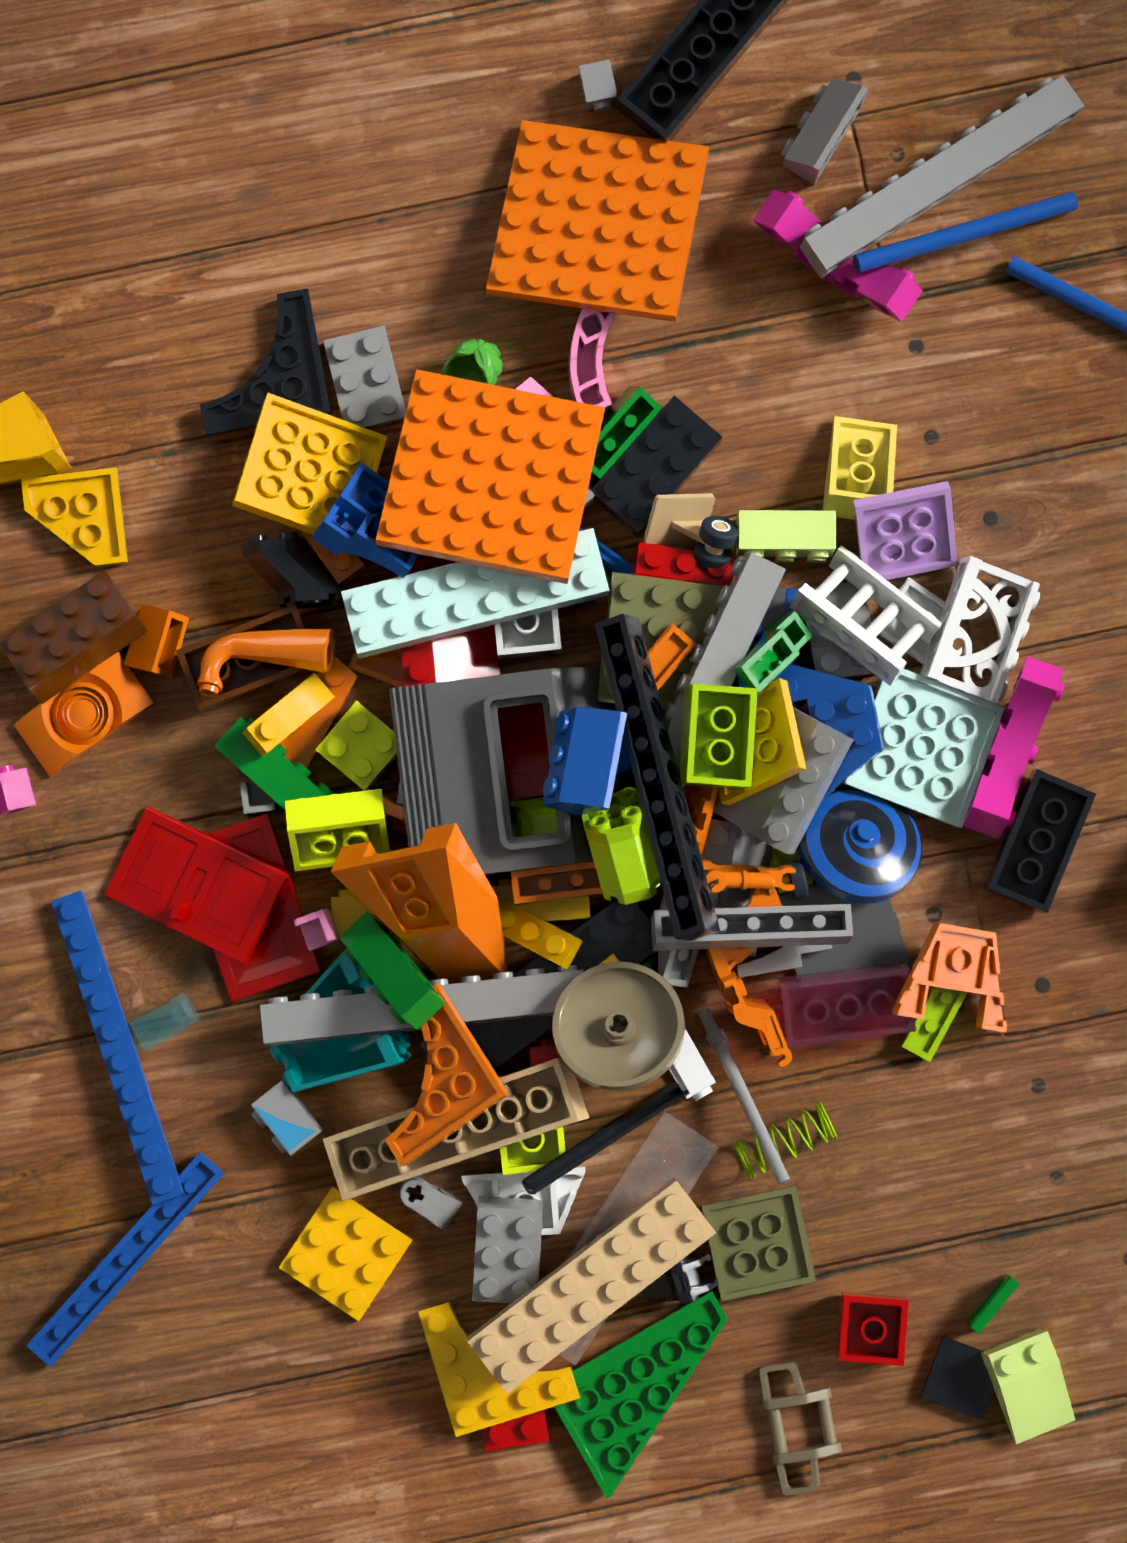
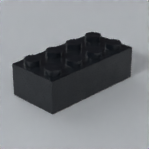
[591,395,723,537]
[983,769,1096,914]

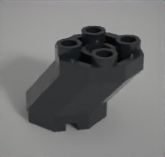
[241,532,344,609]

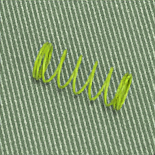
[733,1102,837,1179]

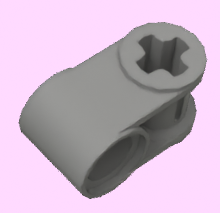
[400,1176,462,1230]

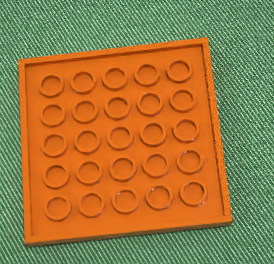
[486,120,709,322]
[376,369,605,584]

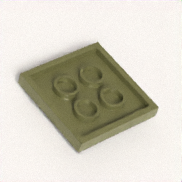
[701,1186,816,1302]

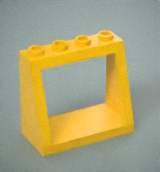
[0,391,72,485]

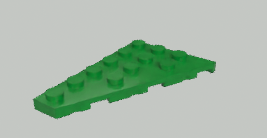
[554,1290,728,1499]

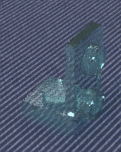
[130,993,201,1051]

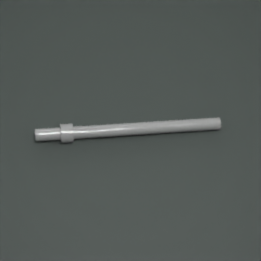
[698,1007,790,1185]

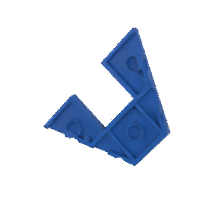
[737,653,884,800]

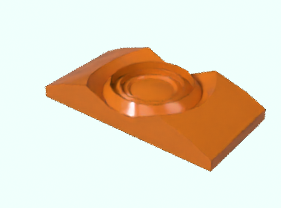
[14,652,155,777]

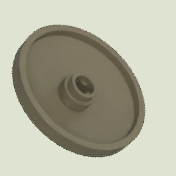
[552,962,685,1091]

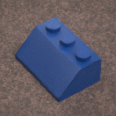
[542,707,627,816]

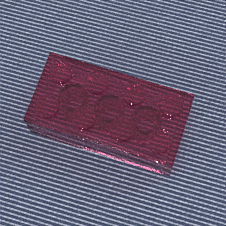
[777,962,916,1047]

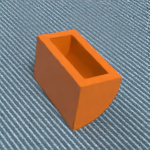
[124,604,189,679]

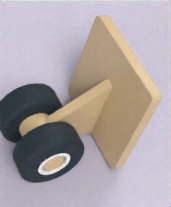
[642,493,739,571]

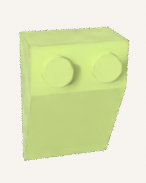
[981,1329,1075,1444]

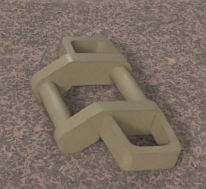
[759,1361,842,1495]

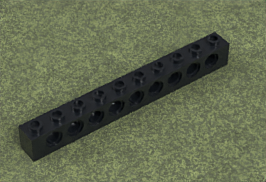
[595,613,720,941]

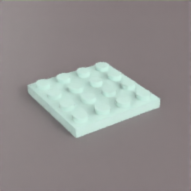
[842,669,1005,828]

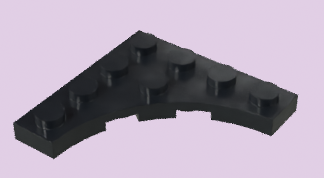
[200,288,331,437]

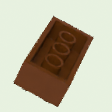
[0,570,147,704]
[176,604,312,713]

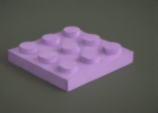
[853,481,958,580]

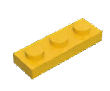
[499,899,583,970]

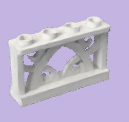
[920,556,1040,703]

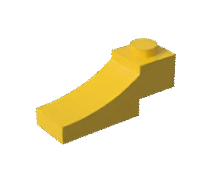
[242,673,335,757]

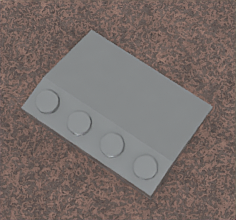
[713,707,854,854]

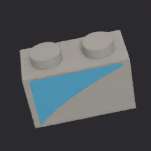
[251,1080,323,1156]

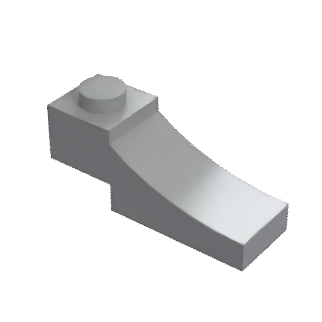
[735,944,832,978]

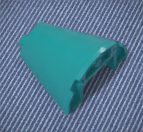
[270,952,411,1093]

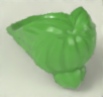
[441,339,503,385]

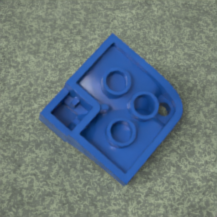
[311,462,419,578]

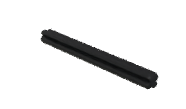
[522,1083,684,1195]

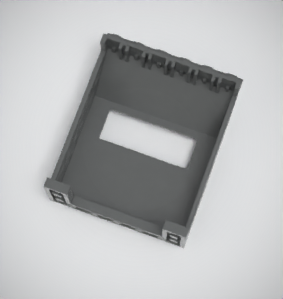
[389,666,636,876]

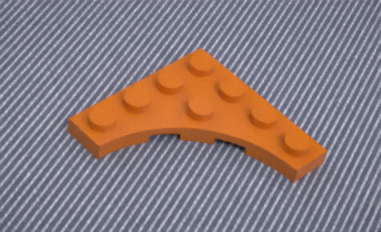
[384,984,509,1167]

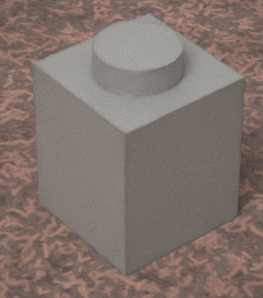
[579,59,618,112]

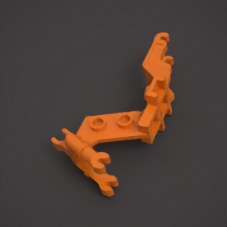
[702,859,796,1067]

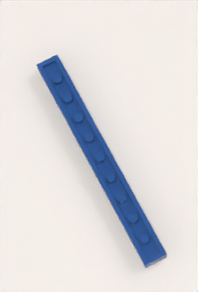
[51,891,185,1205]

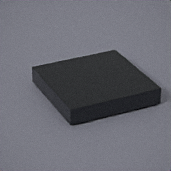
[920,1335,994,1420]

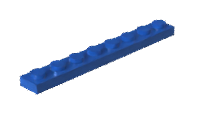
[27,1151,225,1367]

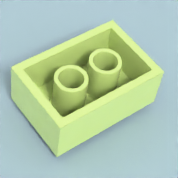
[736,510,836,563]

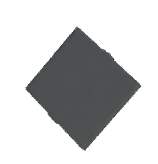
[779,881,912,1016]

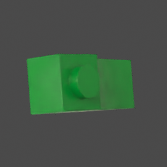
[734,611,813,694]

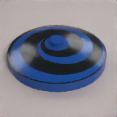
[797,783,922,904]

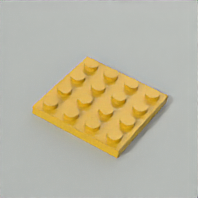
[232,393,387,535]

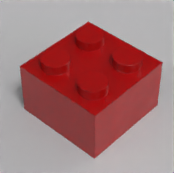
[836,1292,909,1366]

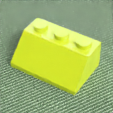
[285,789,390,871]

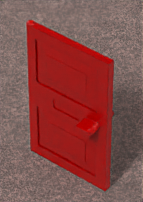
[104,806,290,965]
[208,813,322,1003]

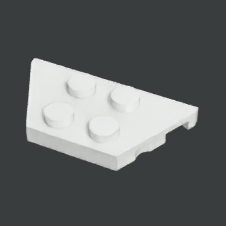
[461,1166,586,1235]

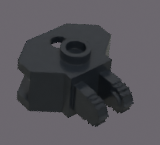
[641,1253,719,1304]

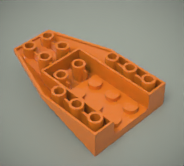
[331,822,509,984]

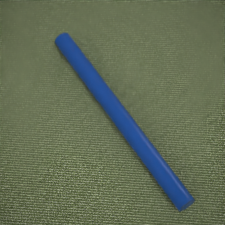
[853,192,1078,273]
[1005,256,1127,335]

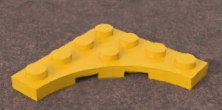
[418,1302,580,1437]

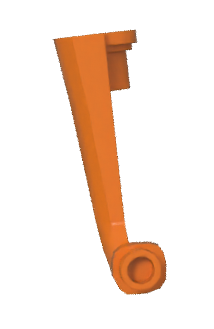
[197,628,335,697]

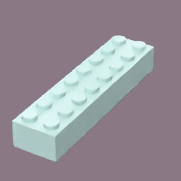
[341,528,609,659]

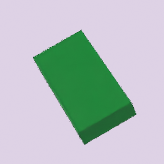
[967,1274,1020,1334]

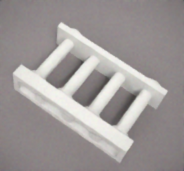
[789,545,942,686]

